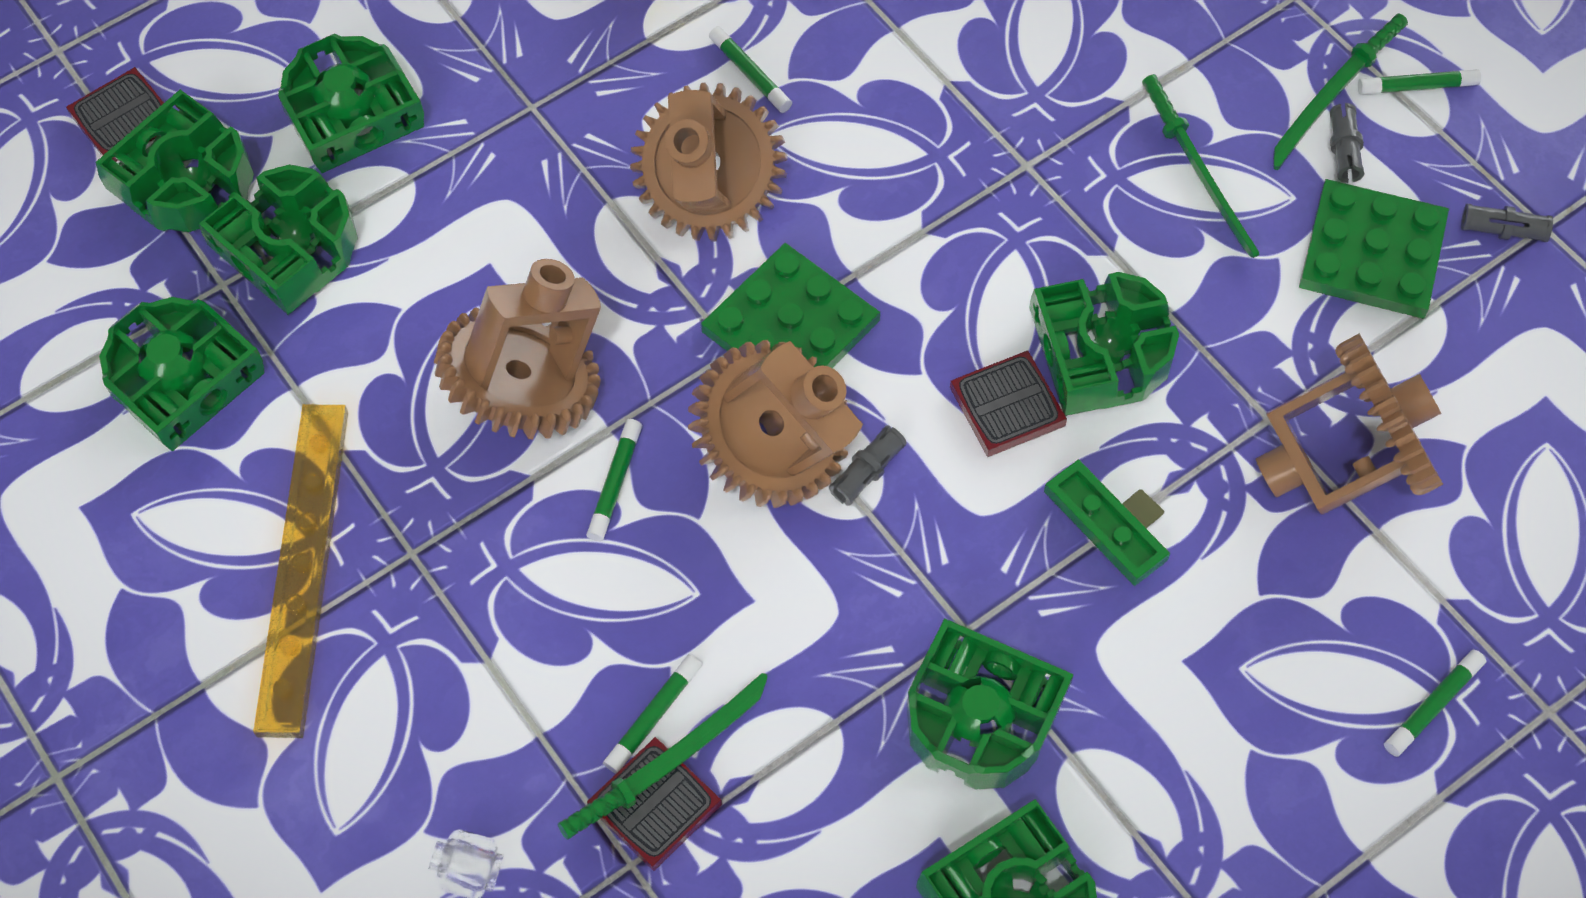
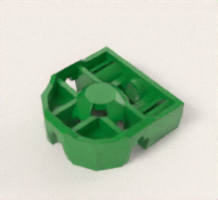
[278,33,424,173]
[95,89,254,232]
[199,164,358,315]
[1029,272,1179,416]
[99,297,265,452]
[907,618,1074,790]
[916,799,1097,898]

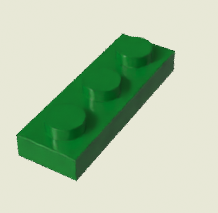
[1044,459,1170,587]

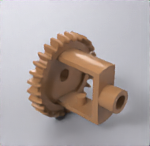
[630,82,788,242]
[434,259,601,440]
[1255,333,1443,515]
[688,340,863,508]

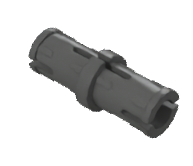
[1329,103,1365,183]
[1461,204,1553,242]
[829,425,907,506]

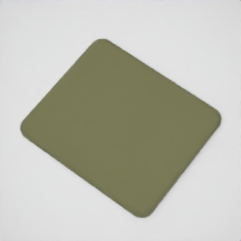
[1122,489,1165,529]

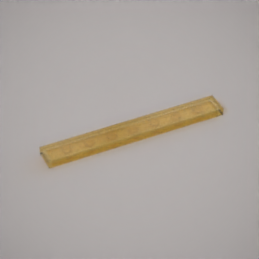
[253,404,348,738]

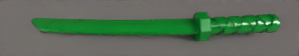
[1273,13,1408,170]
[1142,74,1259,258]
[558,673,767,840]

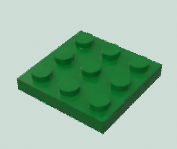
[1298,179,1449,319]
[701,243,880,368]

